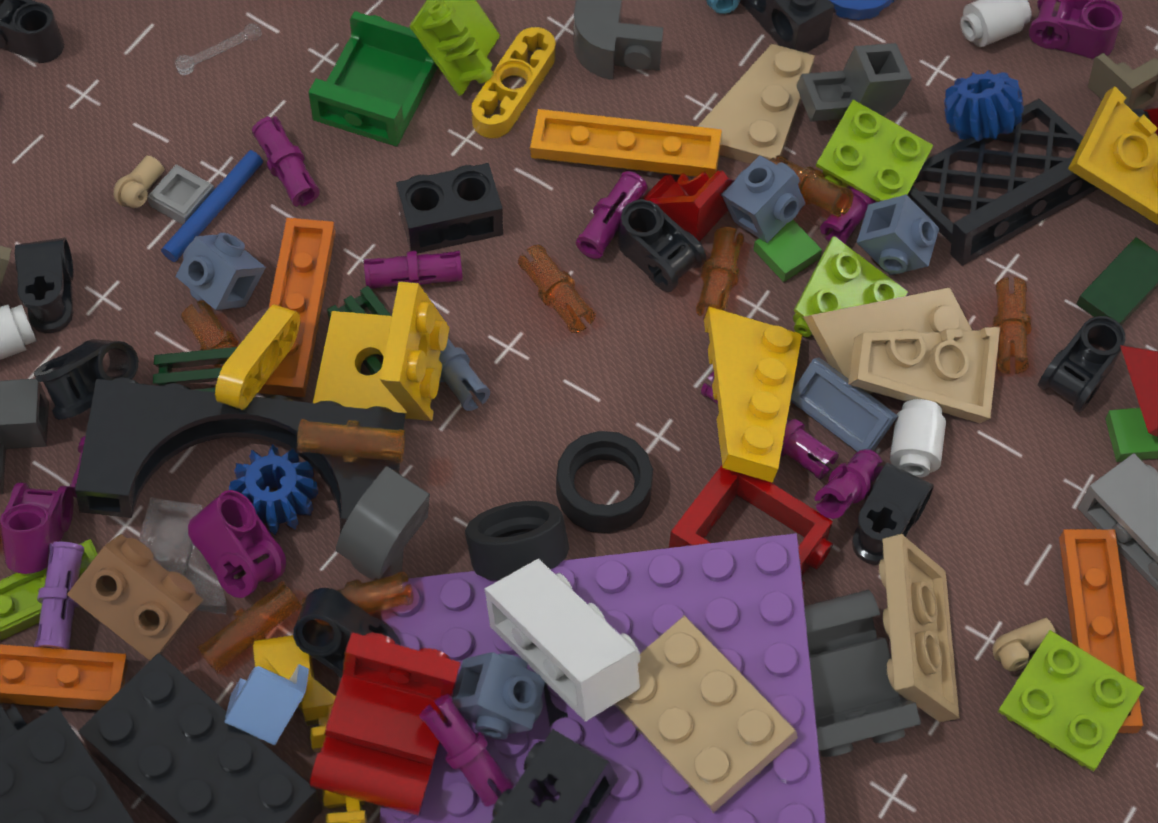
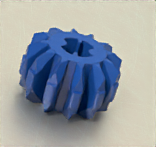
[944,70,1024,142]
[229,444,318,535]

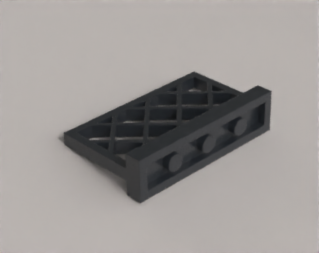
[908,98,1099,266]

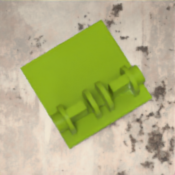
[409,0,500,96]
[815,99,933,202]
[793,236,908,337]
[998,630,1144,772]

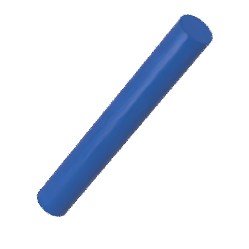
[161,150,263,262]

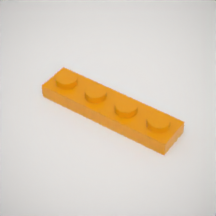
[530,109,722,178]

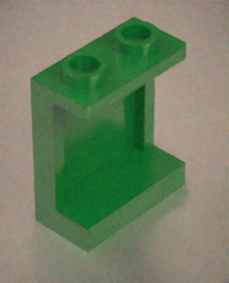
[308,11,438,147]

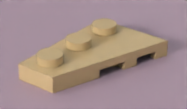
[697,44,815,165]
[803,287,972,394]
[848,327,1000,423]

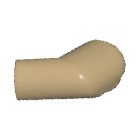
[113,155,165,208]
[992,618,1056,671]

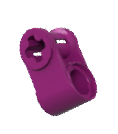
[1029,0,1122,59]
[0,482,74,574]
[188,490,286,598]

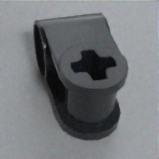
[0,0,64,63]
[618,199,707,292]
[15,238,74,333]
[1037,316,1125,413]
[34,339,139,420]
[852,462,934,565]
[293,588,401,679]

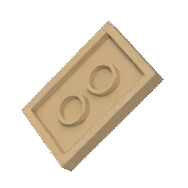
[879,534,959,722]
[614,615,798,813]

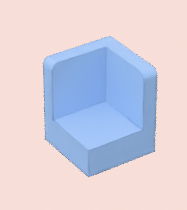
[225,664,309,745]

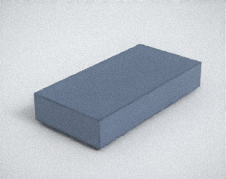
[790,357,898,452]

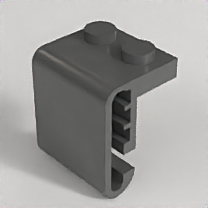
[805,589,921,757]

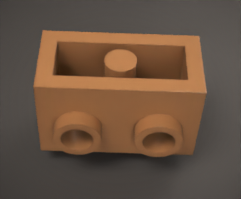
[67,534,204,660]

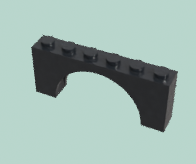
[75,378,406,533]

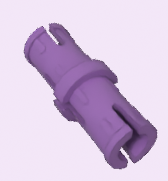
[34,541,84,650]

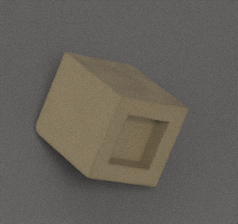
[1088,53,1158,110]

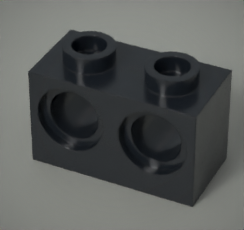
[740,0,835,53]
[396,163,503,254]

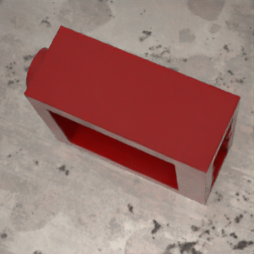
[669,465,833,588]

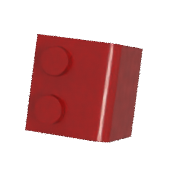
[309,632,461,816]

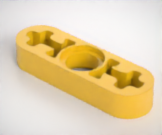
[471,27,555,138]
[215,304,300,410]

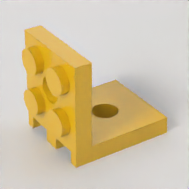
[313,282,450,421]

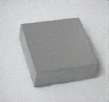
[147,165,214,225]

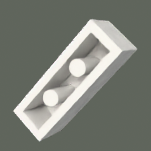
[484,559,640,721]

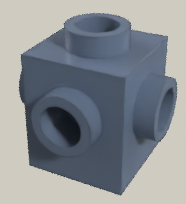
[721,155,806,243]
[856,194,939,275]
[175,233,266,310]
[452,652,545,739]

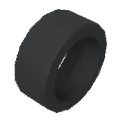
[556,431,653,533]
[465,501,569,580]

